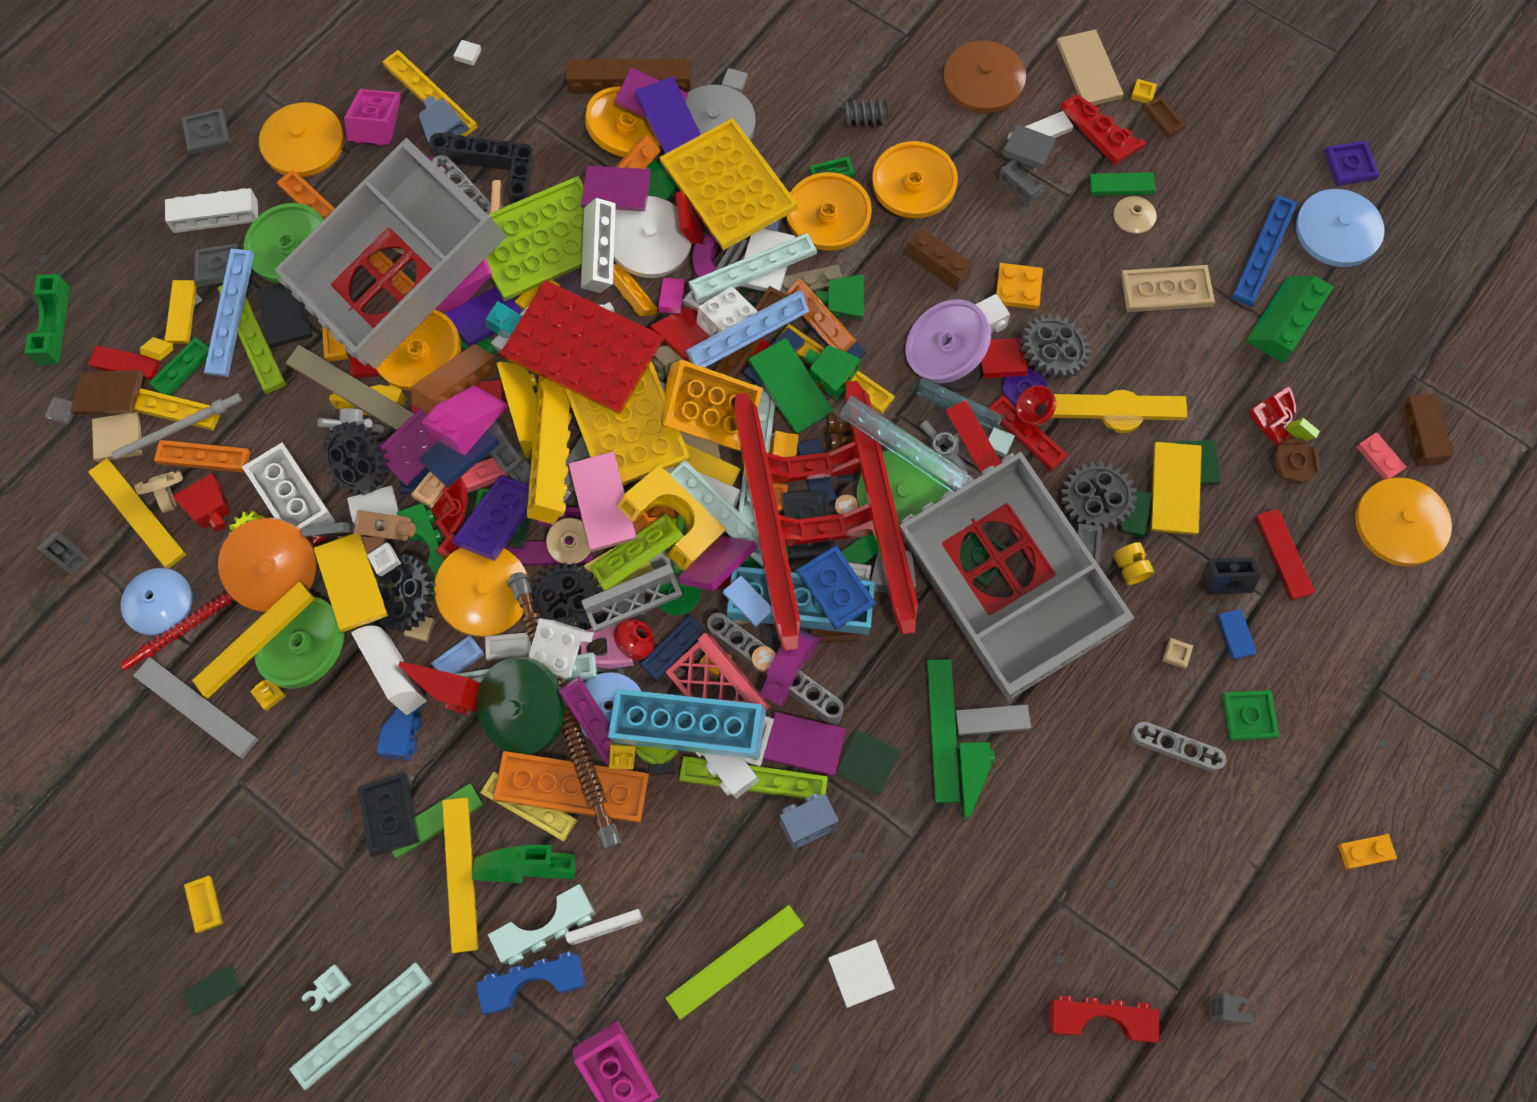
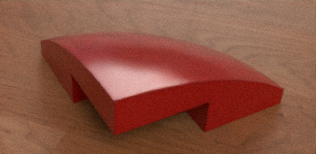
[1248,386,1296,446]
[429,477,468,538]

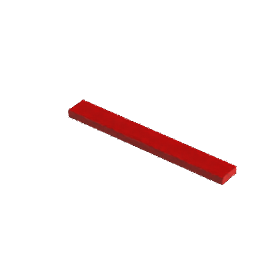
[946,400,1035,570]

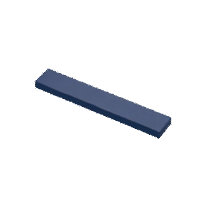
[1231,195,1297,307]

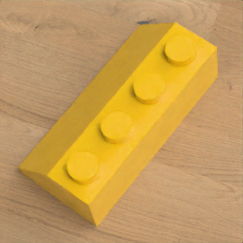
[497,362,537,460]

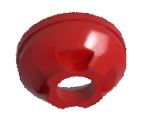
[1016,385,1057,426]
[614,618,655,660]

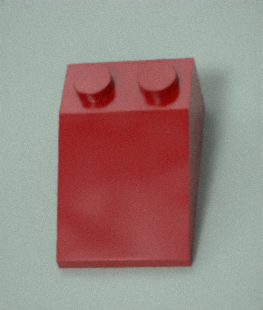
[398,661,481,715]

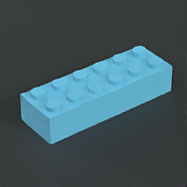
[727,567,875,635]
[608,689,766,759]

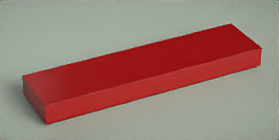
[987,395,1068,472]
[1255,509,1315,601]

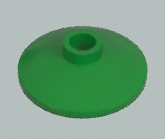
[654,573,701,616]

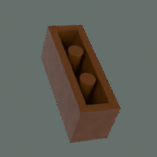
[906,228,973,291]
[1401,394,1454,467]

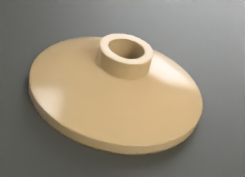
[1113,196,1156,234]
[546,518,591,564]

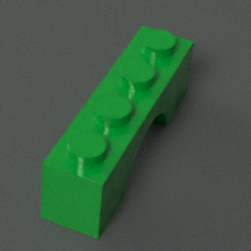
[24,274,70,365]
[397,503,445,601]

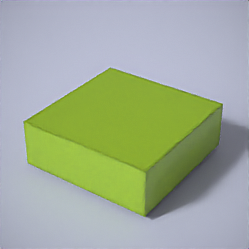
[1285,418,1320,441]

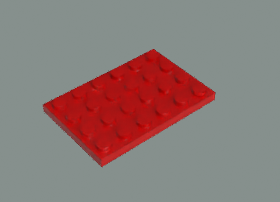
[500,280,664,414]

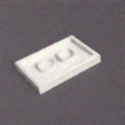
[741,229,795,292]

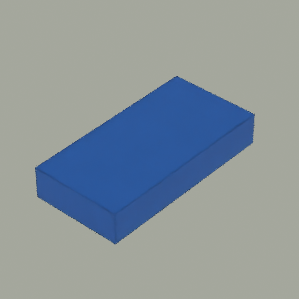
[1217,609,1257,661]

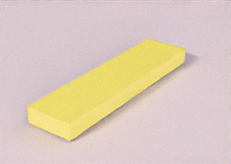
[480,772,577,842]

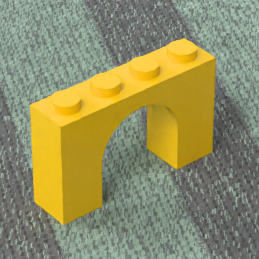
[617,465,726,571]

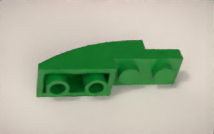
[472,845,576,883]

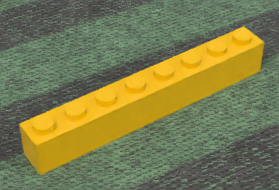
[527,375,572,525]

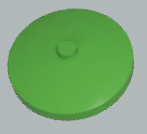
[244,203,324,283]
[857,448,949,526]
[254,597,345,689]

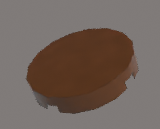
[1273,438,1320,484]

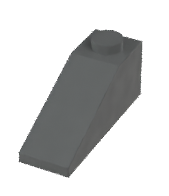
[37,531,89,575]

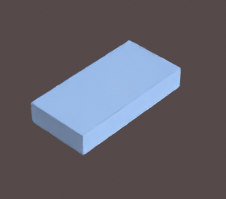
[723,576,773,627]
[431,636,485,674]

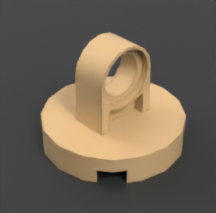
[134,470,183,513]

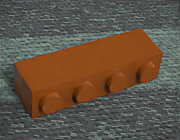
[412,344,495,414]

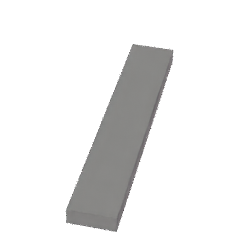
[133,657,259,759]

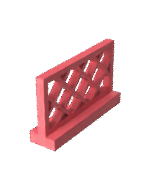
[666,633,771,711]

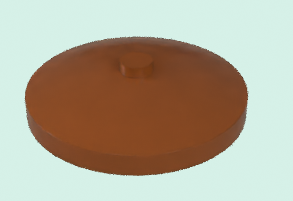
[943,41,1026,113]

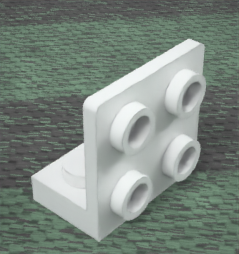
[697,287,758,337]
[528,618,594,678]

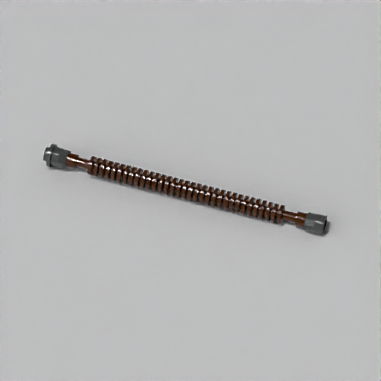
[507,572,622,850]

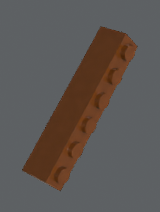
[566,59,692,93]

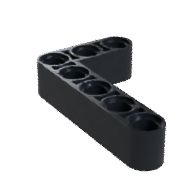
[429,133,534,204]

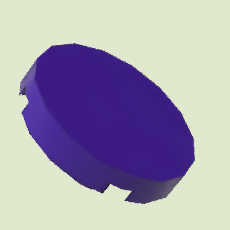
[1002,368,1047,407]

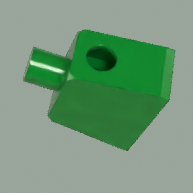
[816,275,864,321]
[804,346,861,400]

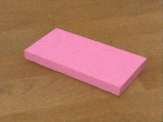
[569,452,637,552]

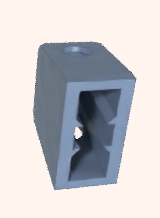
[419,96,470,147]

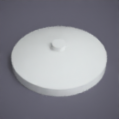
[614,196,692,278]

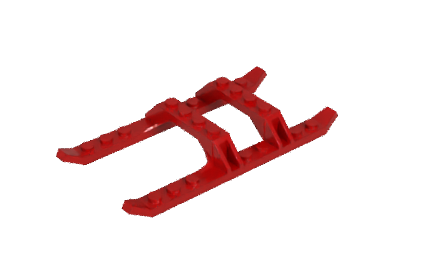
[734,381,918,650]

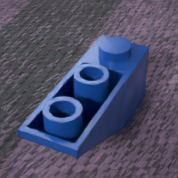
[377,685,426,761]

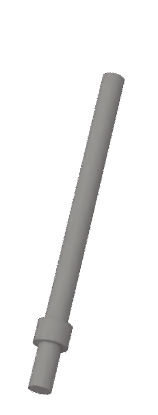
[112,393,242,460]

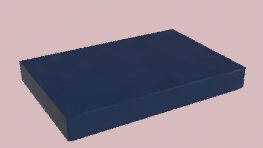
[418,430,500,488]

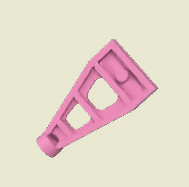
[581,622,634,669]

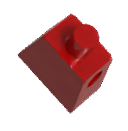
[173,473,231,532]

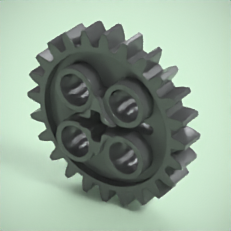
[1019,313,1091,381]
[1061,461,1137,533]

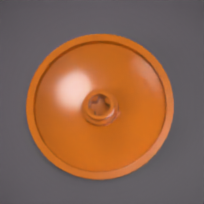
[218,518,317,612]

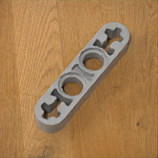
[432,155,491,214]
[1131,722,1226,772]

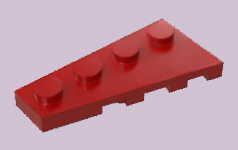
[1060,94,1147,165]

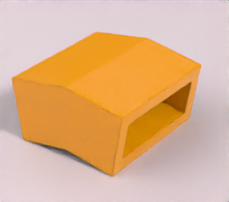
[769,431,799,457]

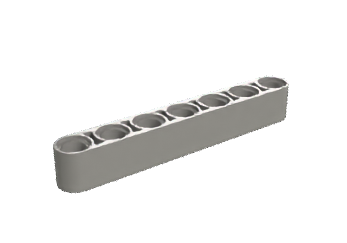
[707,613,843,724]

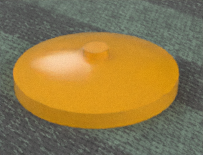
[585,87,660,157]
[259,102,345,177]
[872,141,958,218]
[786,172,872,251]
[376,309,461,391]
[1355,478,1452,567]
[434,548,527,637]

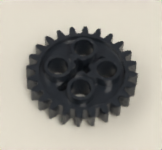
[321,421,389,496]
[377,555,436,632]
[531,562,603,630]

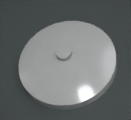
[686,85,756,140]

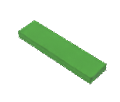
[392,784,484,859]

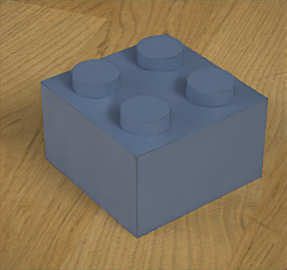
[780,793,839,851]

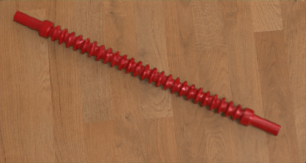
[120,537,328,671]

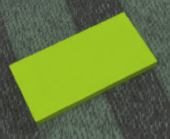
[590,514,684,591]

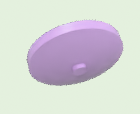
[906,300,991,383]

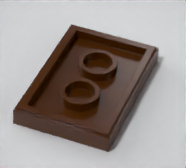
[70,370,144,415]

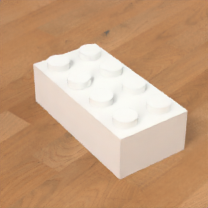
[242,443,336,538]

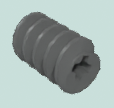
[845,98,888,127]

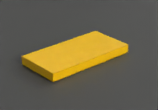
[1150,442,1201,535]
[314,533,388,633]

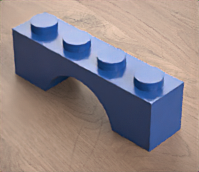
[476,952,587,1015]

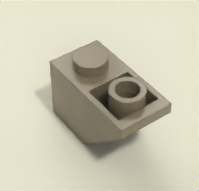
[652,345,685,383]

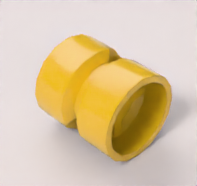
[1113,542,1155,585]

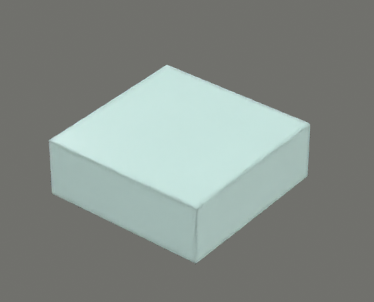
[989,427,1015,457]

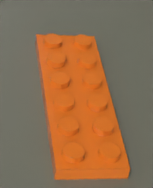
[493,751,649,824]

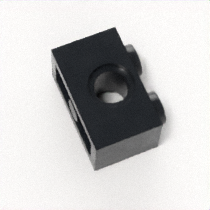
[1201,557,1261,595]

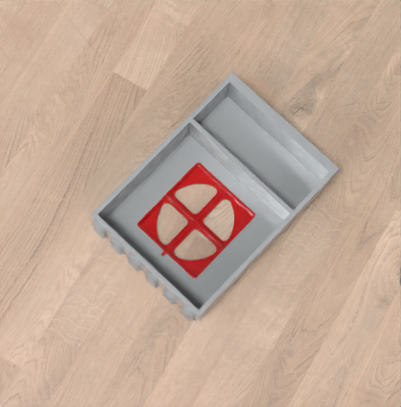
[275,138,507,369]
[900,452,1135,701]

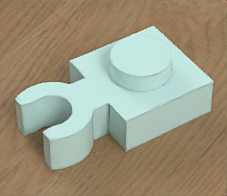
[302,965,352,1012]

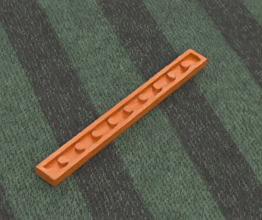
[277,169,415,296]

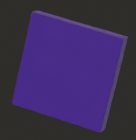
[1324,140,1380,186]

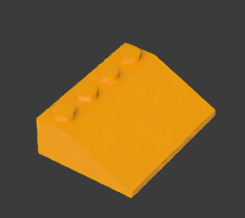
[663,360,763,452]

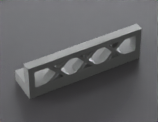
[582,564,682,633]

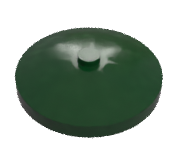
[477,657,565,755]

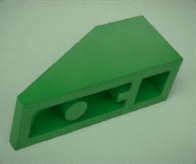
[957,742,995,821]

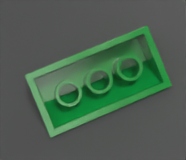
[1245,276,1334,363]

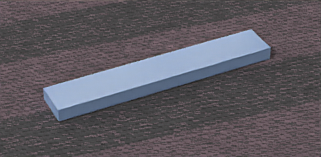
[204,249,254,377]
[686,291,809,368]

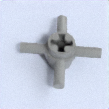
[317,408,384,433]
[920,421,971,476]

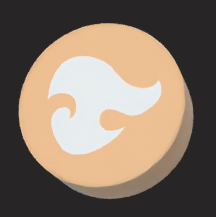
[835,495,858,515]
[752,646,776,672]

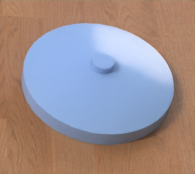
[1295,189,1384,267]

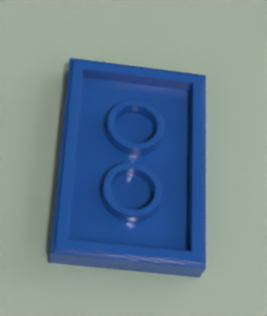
[796,546,876,630]

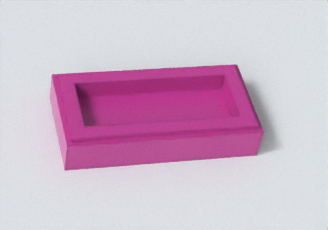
[658,278,685,314]

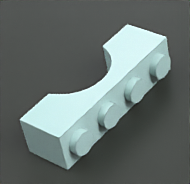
[488,884,595,966]

